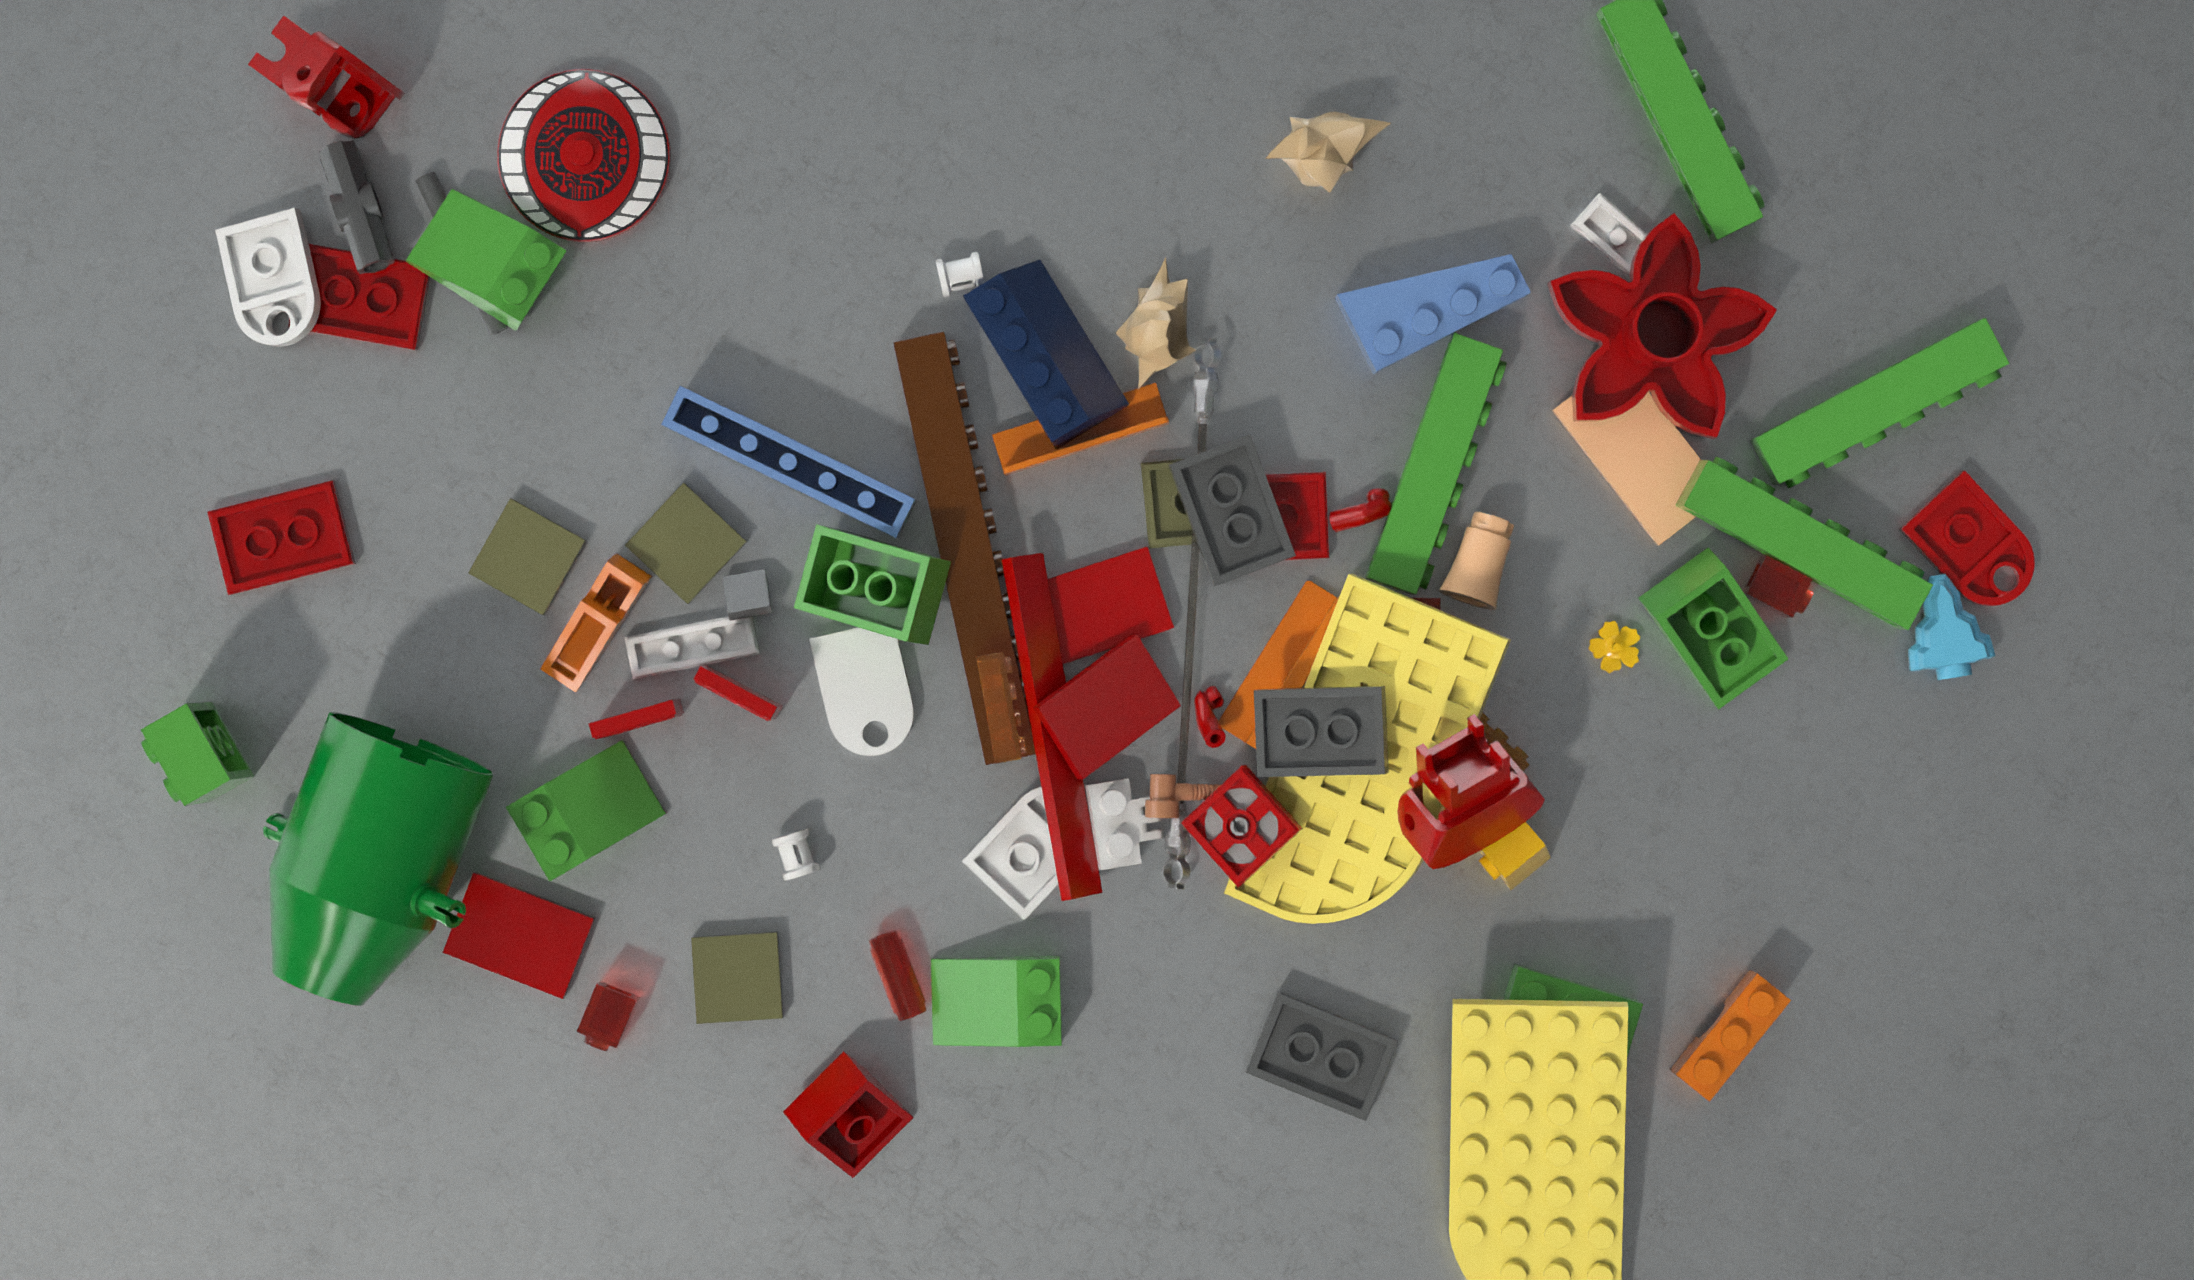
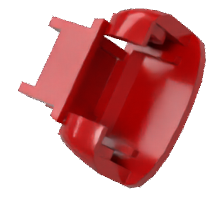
[248,15,405,139]
[1397,714,1545,869]

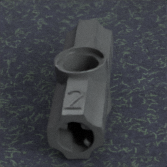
[319,140,395,274]

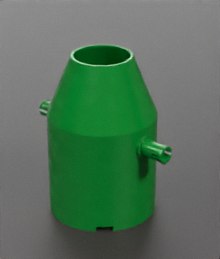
[263,712,494,1006]

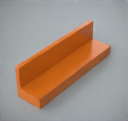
[992,383,1169,476]
[1218,581,1339,749]

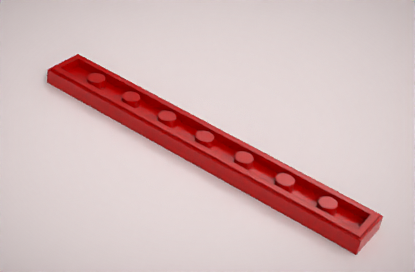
[1002,553,1103,901]

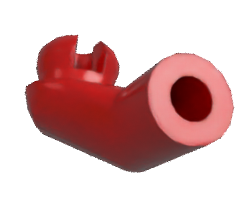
[1329,488,1392,532]
[1194,686,1226,748]

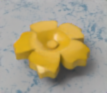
[1588,620,1640,673]

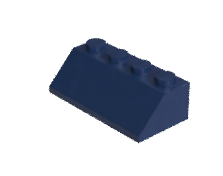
[963,259,1129,449]

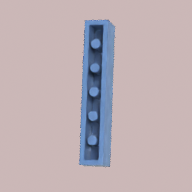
[661,386,917,539]

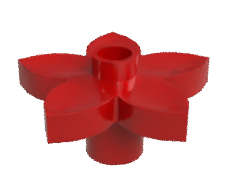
[1547,213,1777,439]

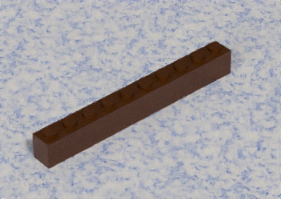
[893,331,1036,765]

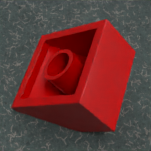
[783,1051,914,1178]

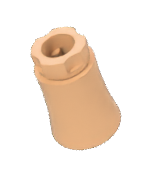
[1439,512,1514,610]

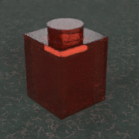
[1743,555,1814,618]
[577,981,641,1051]

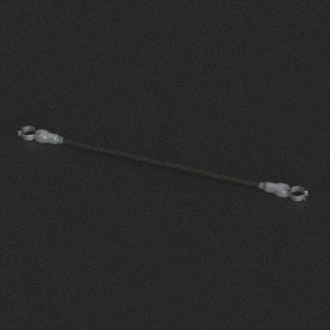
[1163,338,1221,890]

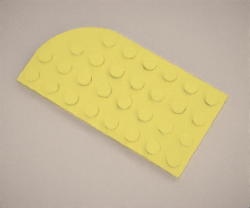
[1224,574,1511,924]
[1449,999,1628,1280]

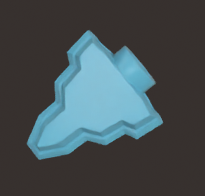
[1908,574,1996,680]

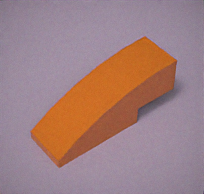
[540,553,652,692]

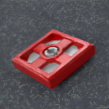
[1181,764,1303,887]

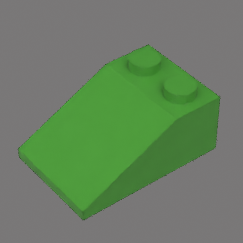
[406,189,566,331]
[1638,548,1788,710]
[506,740,666,882]
[931,956,1062,1047]

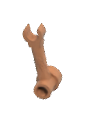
[1145,774,1221,818]

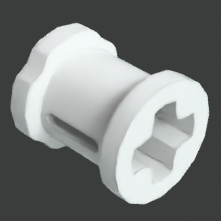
[936,252,984,298]
[771,828,821,881]

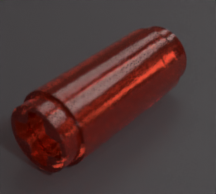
[868,930,927,1021]

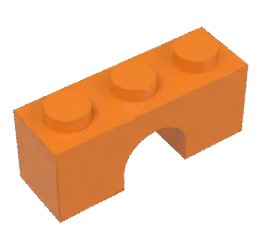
[1670,970,1791,1102]

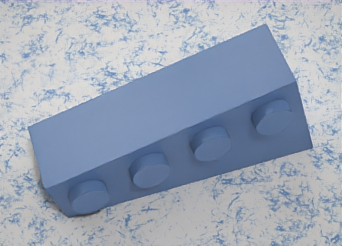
[1335,254,1531,375]

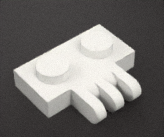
[1084,778,1165,870]

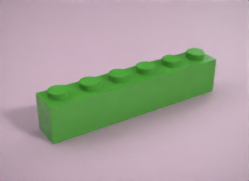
[1596,0,1765,244]
[1749,318,2010,489]
[1365,333,1507,595]
[1675,457,1933,630]

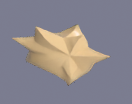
[1265,112,1391,193]
[1116,257,1196,389]

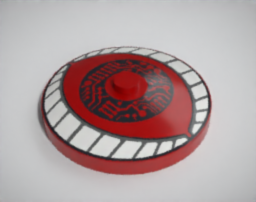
[497,69,671,243]

